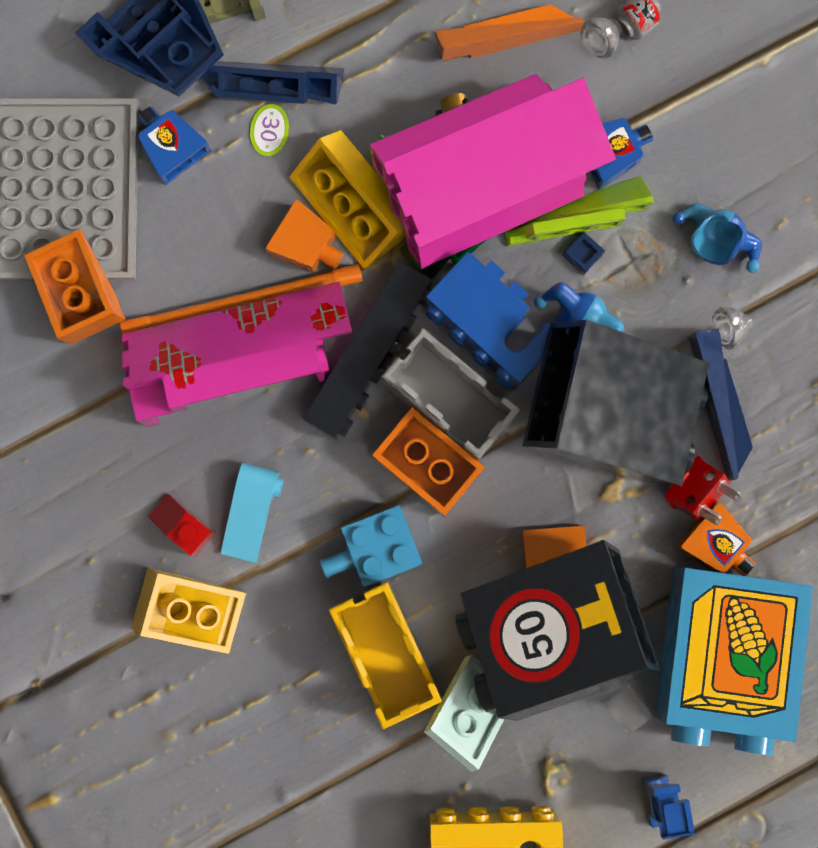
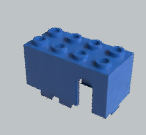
[425,253,550,390]

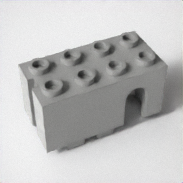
[381,328,520,461]

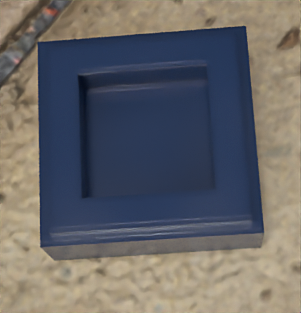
[562,231,606,275]

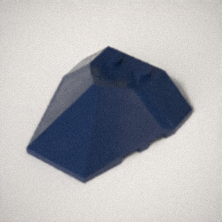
[75,0,224,97]

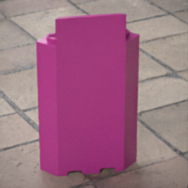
[370,74,616,268]

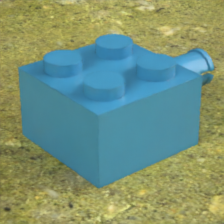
[320,505,422,587]

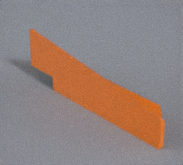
[435,4,584,62]

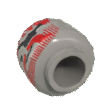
[615,0,661,40]

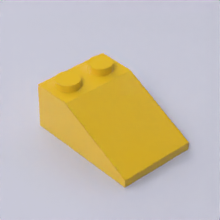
[131,567,246,654]

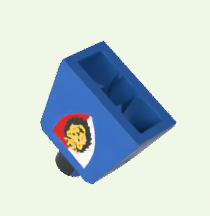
[138,107,211,185]
[590,118,653,190]

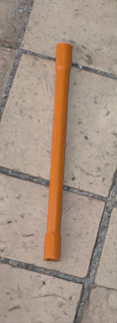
[120,264,363,334]

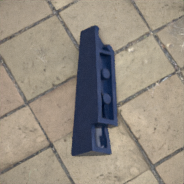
[688,329,753,481]

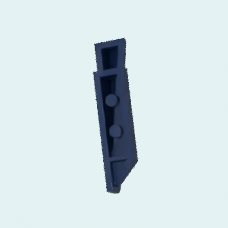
[202,61,344,104]

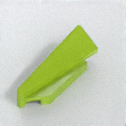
[504,176,654,247]

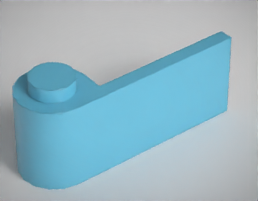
[220,463,284,563]

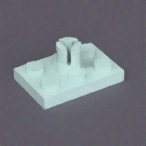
[424,654,504,772]

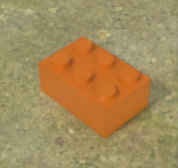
[372,407,485,517]

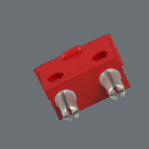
[665,455,741,525]

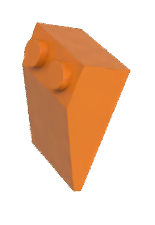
[24,229,126,345]

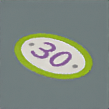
[250,104,289,156]

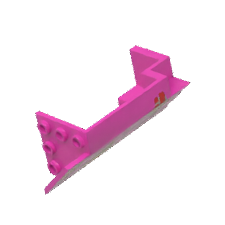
[122,281,352,427]

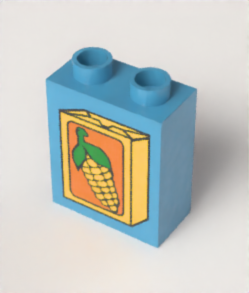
[655,568,813,755]

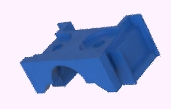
[642,774,695,840]

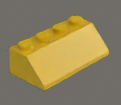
[289,130,406,269]

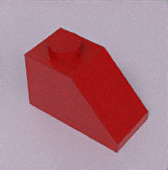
[148,493,216,556]

